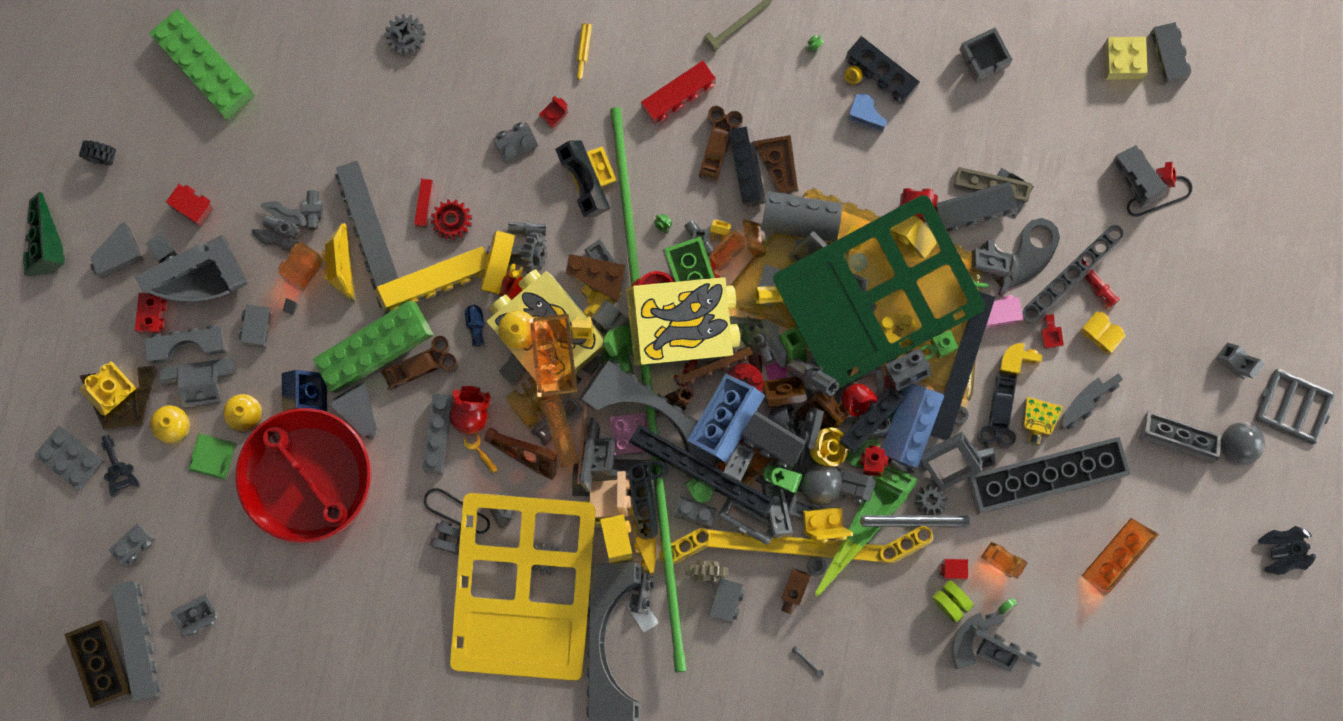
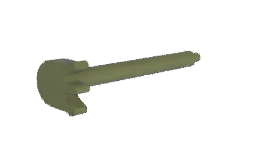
[703,0,772,52]

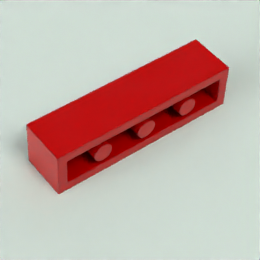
[414,178,434,228]

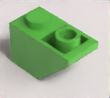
[778,326,807,366]

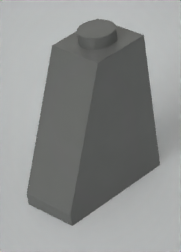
[90,222,144,278]

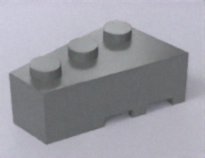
[1113,145,1167,209]

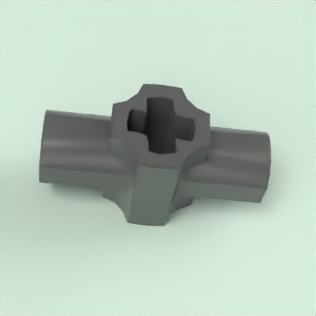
[302,190,323,230]
[684,219,716,256]

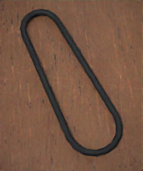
[1127,176,1193,217]
[424,488,490,534]

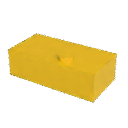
[600,514,633,563]

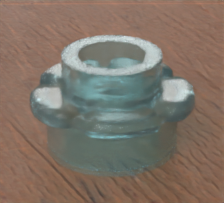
[849,253,868,272]

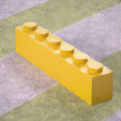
[375,246,487,312]

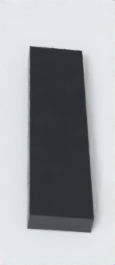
[839,386,905,455]

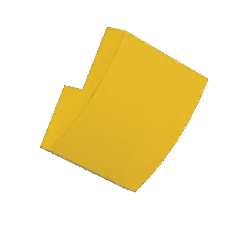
[570,146,617,196]

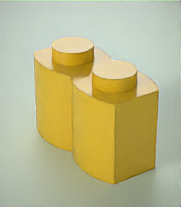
[1079,311,1126,355]

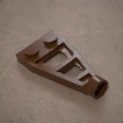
[484,427,557,480]

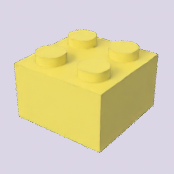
[1104,37,1147,80]

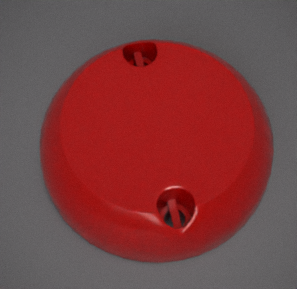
[235,408,372,544]

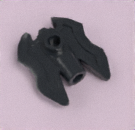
[1258,526,1316,575]

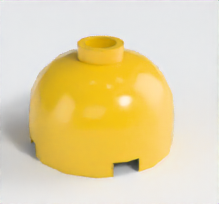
[498,310,538,350]
[223,394,262,432]
[150,405,190,444]
[809,427,848,467]

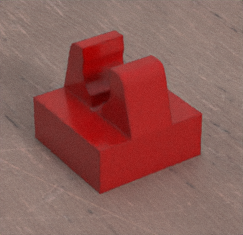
[1156,161,1177,188]

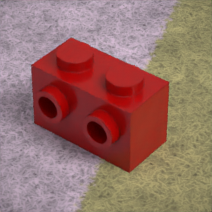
[166,184,213,227]
[135,293,167,335]

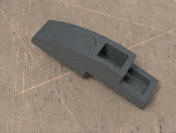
[1059,373,1123,430]

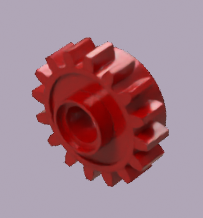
[430,199,473,241]

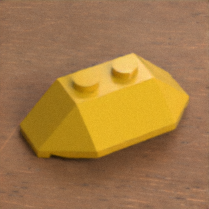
[322,223,355,302]

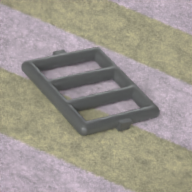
[1256,369,1335,444]
[718,468,795,545]

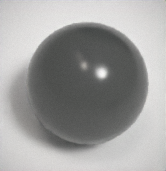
[1221,422,1265,465]
[800,462,842,505]

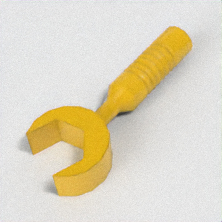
[463,434,498,474]

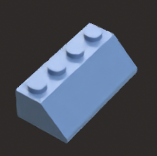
[687,374,765,463]
[882,384,944,468]

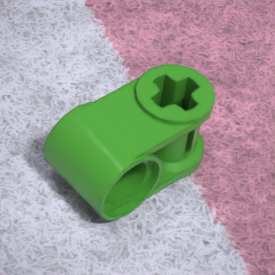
[763,465,803,493]

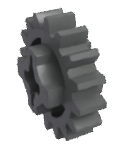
[384,14,426,55]
[521,232,548,273]

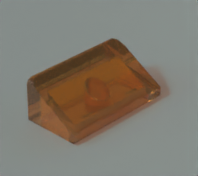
[742,219,769,259]

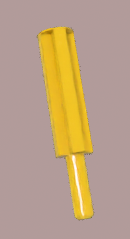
[576,23,592,80]

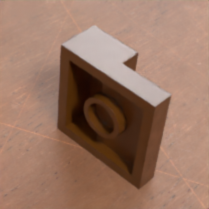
[763,377,807,407]
[794,390,849,430]

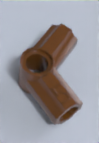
[655,386,694,418]

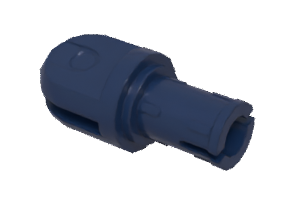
[465,304,485,347]

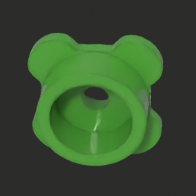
[806,34,824,52]
[654,214,672,233]

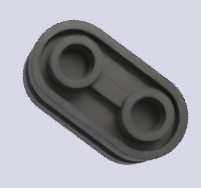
[429,520,461,555]

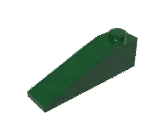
[23,192,65,276]

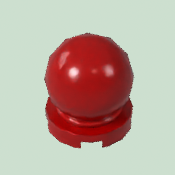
[450,386,491,435]

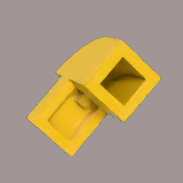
[999,343,1042,376]

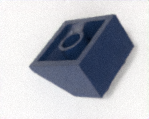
[281,370,327,411]

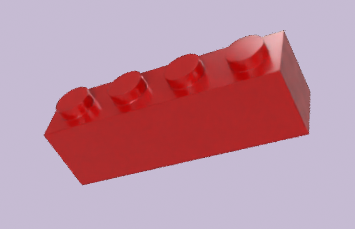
[641,60,716,124]

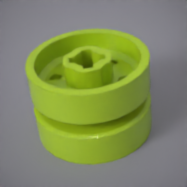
[932,580,974,623]

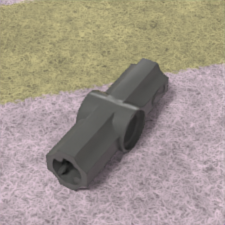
[787,357,839,396]

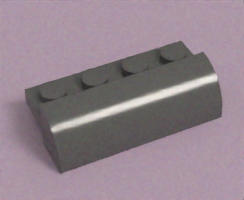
[761,191,843,242]

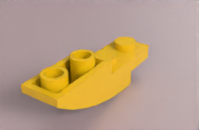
[629,497,657,575]

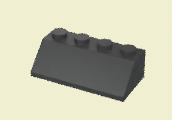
[936,182,1018,233]

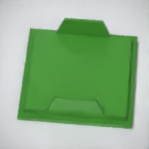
[188,433,236,480]

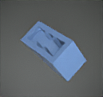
[848,94,887,132]

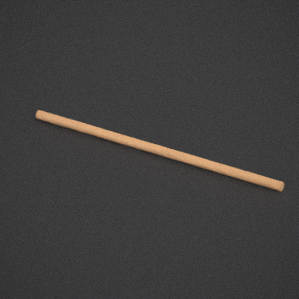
[577,381,589,484]

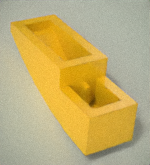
[481,231,515,295]

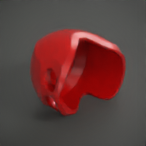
[841,384,877,416]

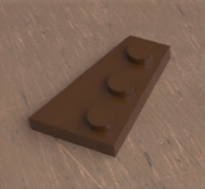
[754,135,799,194]
[565,254,625,303]

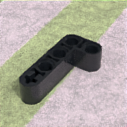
[628,461,669,540]

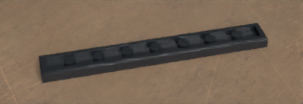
[930,291,996,441]
[629,425,775,519]

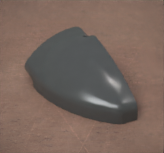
[134,235,247,302]

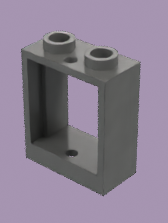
[921,431,983,490]

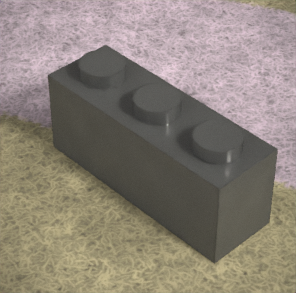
[1150,22,1191,85]

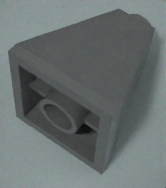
[330,382,377,438]

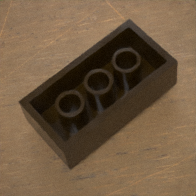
[64,620,131,709]

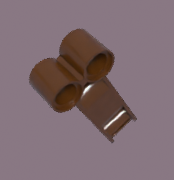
[699,106,743,182]
[380,336,458,390]

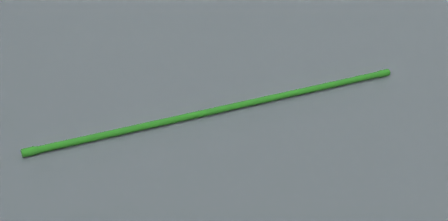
[610,107,687,673]

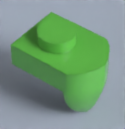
[684,478,712,503]

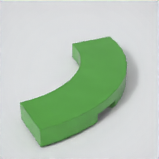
[603,326,633,357]

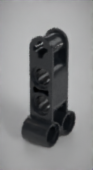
[977,371,1017,449]

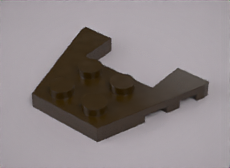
[80,365,156,430]

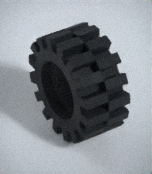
[79,140,116,166]

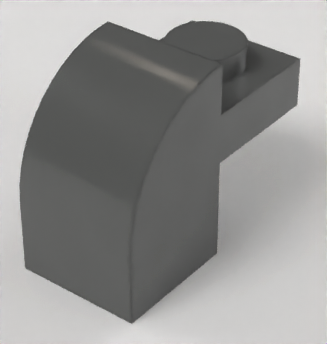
[1216,342,1264,379]

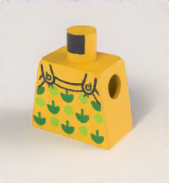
[1022,397,1063,445]

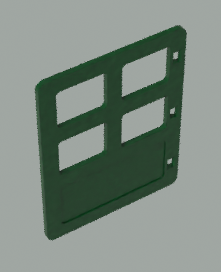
[773,195,985,389]

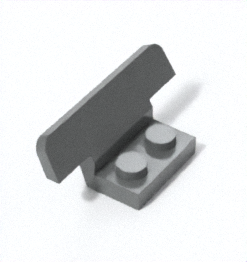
[160,358,236,408]

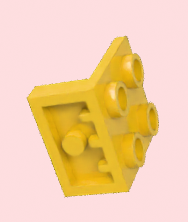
[803,507,853,542]

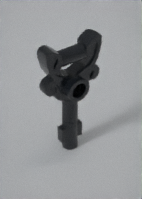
[101,435,140,497]

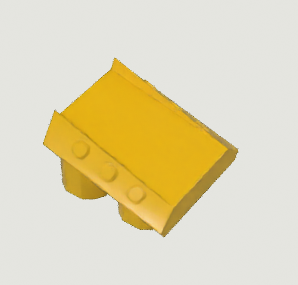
[80,361,136,416]

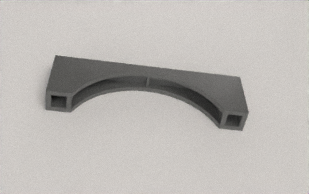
[578,360,724,479]
[587,563,641,721]

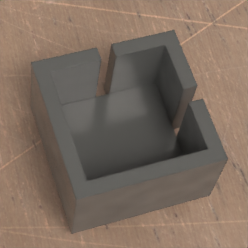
[959,27,1013,82]

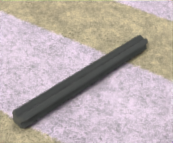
[860,515,970,527]

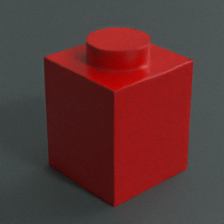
[939,559,968,580]

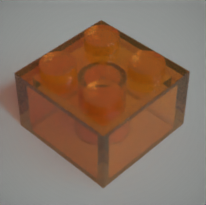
[278,241,324,292]

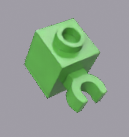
[920,330,958,360]

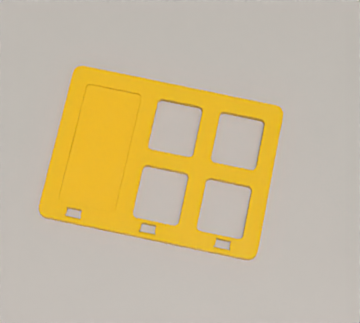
[450,493,596,680]

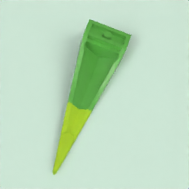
[815,464,917,597]

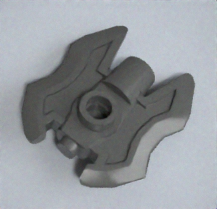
[252,201,307,251]
[741,318,786,373]

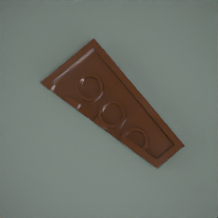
[676,347,753,386]

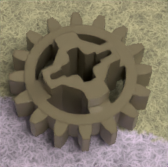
[686,561,728,583]

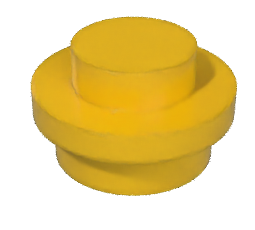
[844,66,863,85]

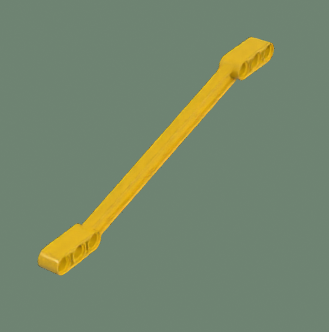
[658,526,933,566]

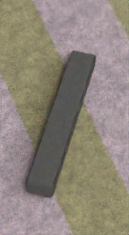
[1022,225,1124,324]

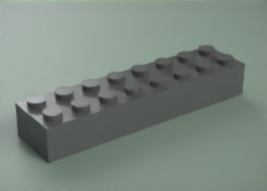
[968,437,1130,515]

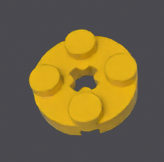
[880,312,917,349]

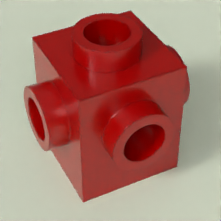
[860,446,888,476]

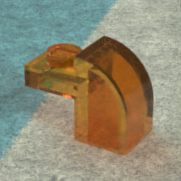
[980,542,1028,579]

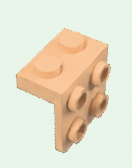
[590,471,631,519]

